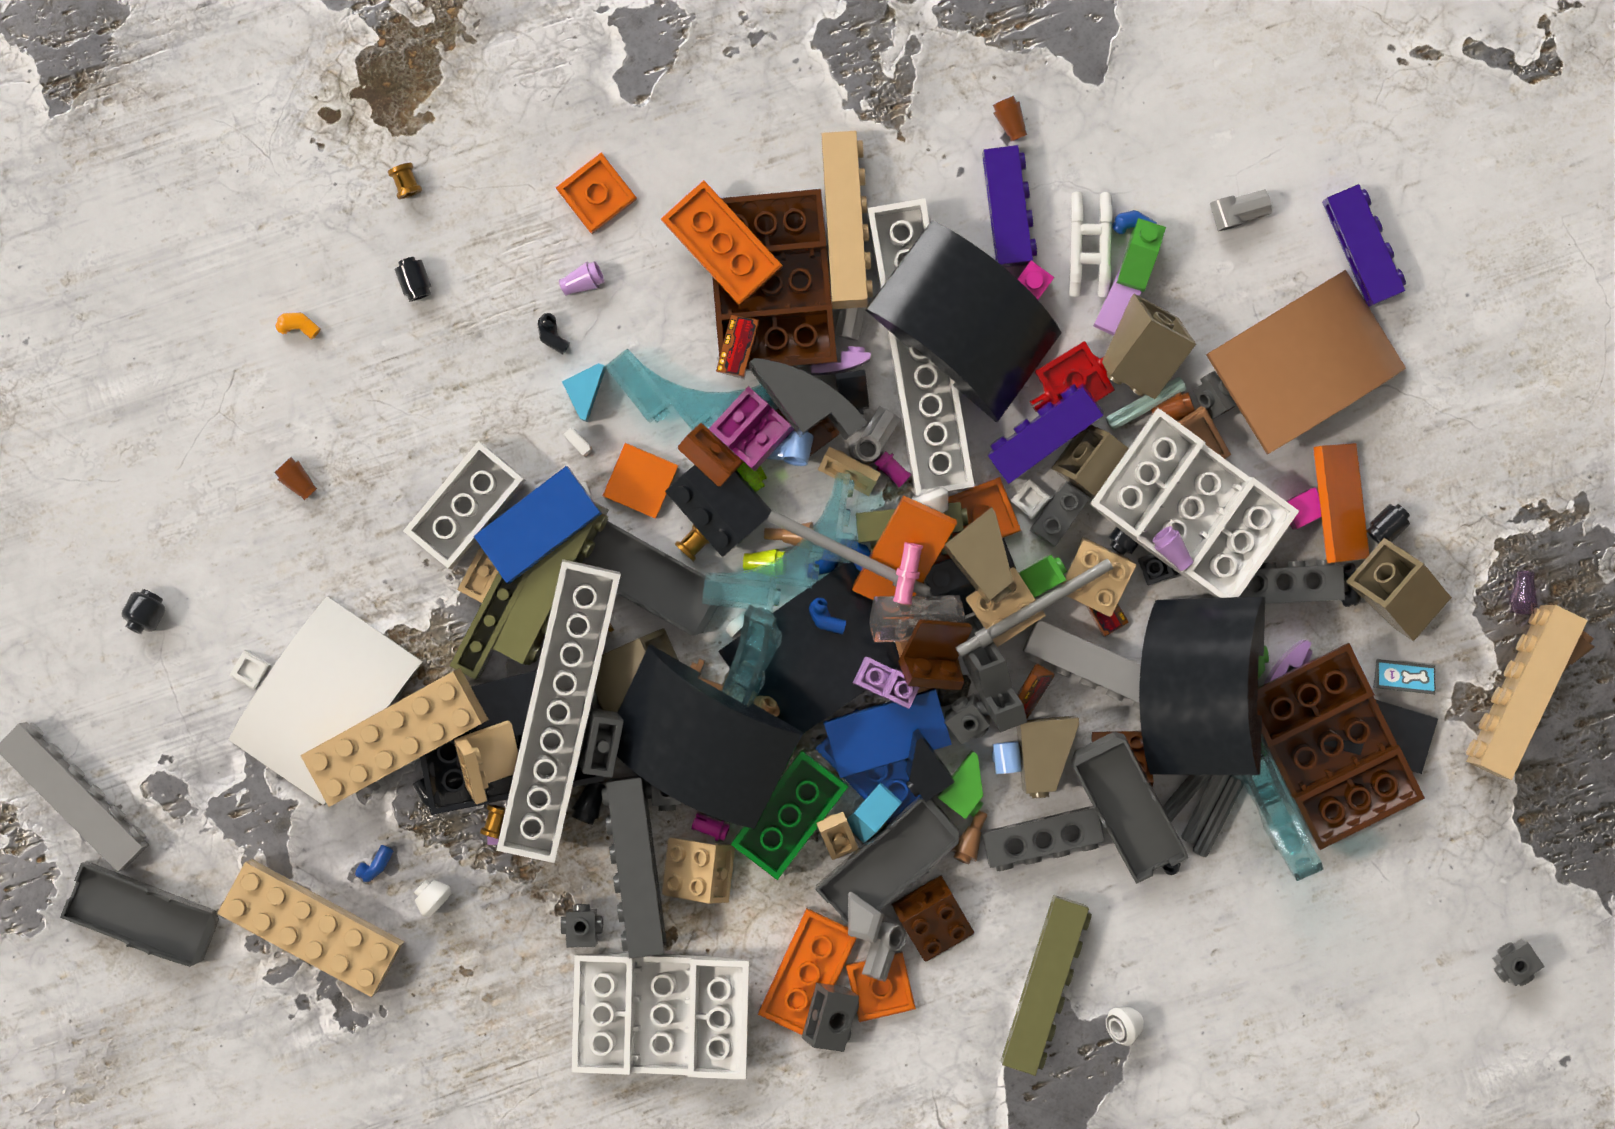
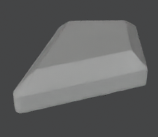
[848,892,884,943]

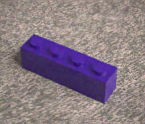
[982,145,1037,267]
[1322,184,1406,307]
[988,384,1104,484]

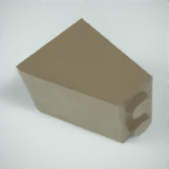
[1102,294,1196,399]
[1051,425,1129,499]
[943,507,1013,604]
[1346,538,1452,642]
[594,628,678,712]
[1016,716,1080,798]

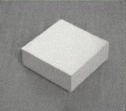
[563,428,593,457]
[1010,479,1051,520]
[230,650,271,690]

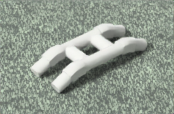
[1069,192,1112,297]

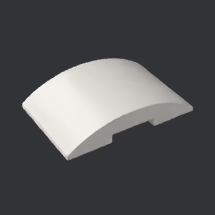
[1090,408,1299,598]
[228,596,423,805]
[572,953,749,1080]

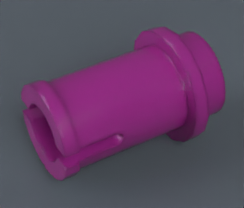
[874,451,911,487]
[691,812,730,842]

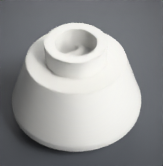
[912,487,949,514]
[414,880,452,917]
[1106,1007,1144,1046]

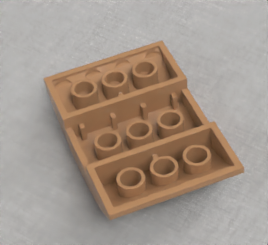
[1206,270,1406,454]

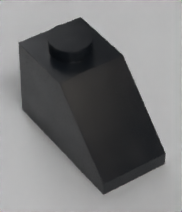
[835,370,869,415]
[906,729,954,802]

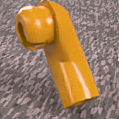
[275,312,321,340]

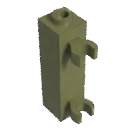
[855,502,968,555]

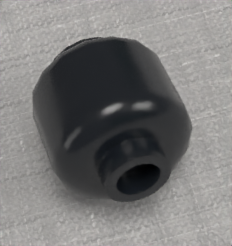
[121,589,165,634]

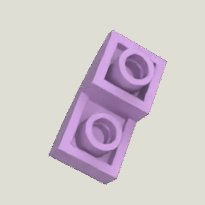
[1093,270,1142,336]
[811,346,871,375]
[1263,640,1312,685]
[853,657,920,709]

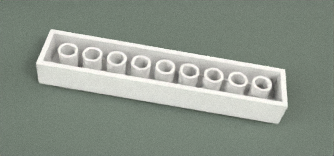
[867,198,975,495]
[496,559,621,863]

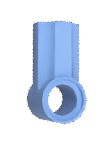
[767,430,814,466]
[992,742,1022,774]

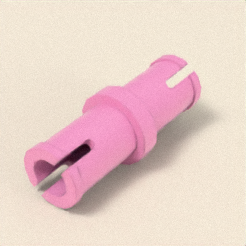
[893,542,923,605]

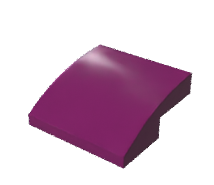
[709,386,794,472]

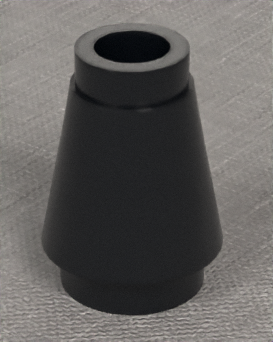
[571,782,605,825]

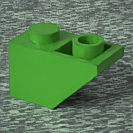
[1018,555,1067,598]

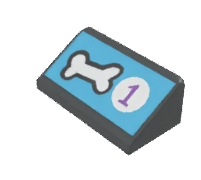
[1373,659,1436,695]

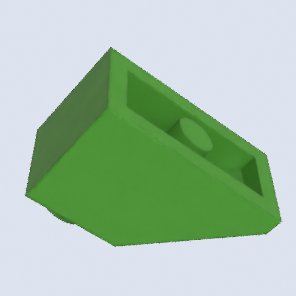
[1116,218,1166,292]
[937,750,984,819]

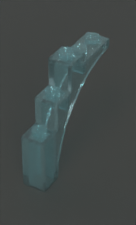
[605,348,774,430]
[702,472,858,613]
[722,605,782,707]
[1242,738,1324,881]

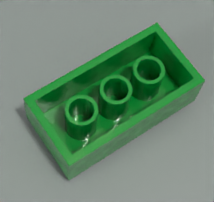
[731,750,848,880]

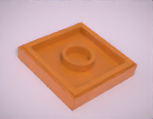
[556,152,637,234]
[602,443,679,519]
[846,951,916,1022]

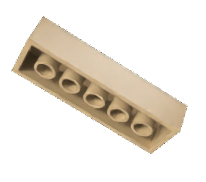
[1466,605,1588,780]
[300,668,489,807]
[217,859,405,997]

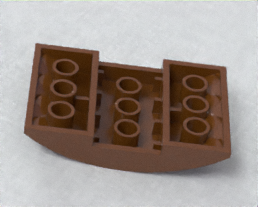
[712,189,837,371]
[1257,643,1425,850]

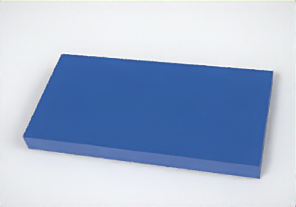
[473,466,602,584]
[823,688,952,778]
[815,708,921,824]

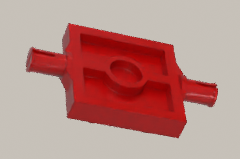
[1029,341,1115,412]

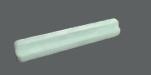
[1106,377,1186,430]

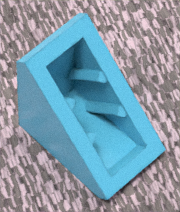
[562,363,606,422]
[847,783,902,843]

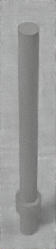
[767,510,931,598]
[955,559,1113,657]

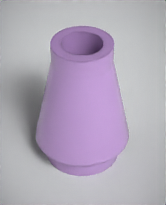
[559,261,604,296]
[1152,526,1194,571]

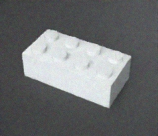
[403,441,527,569]

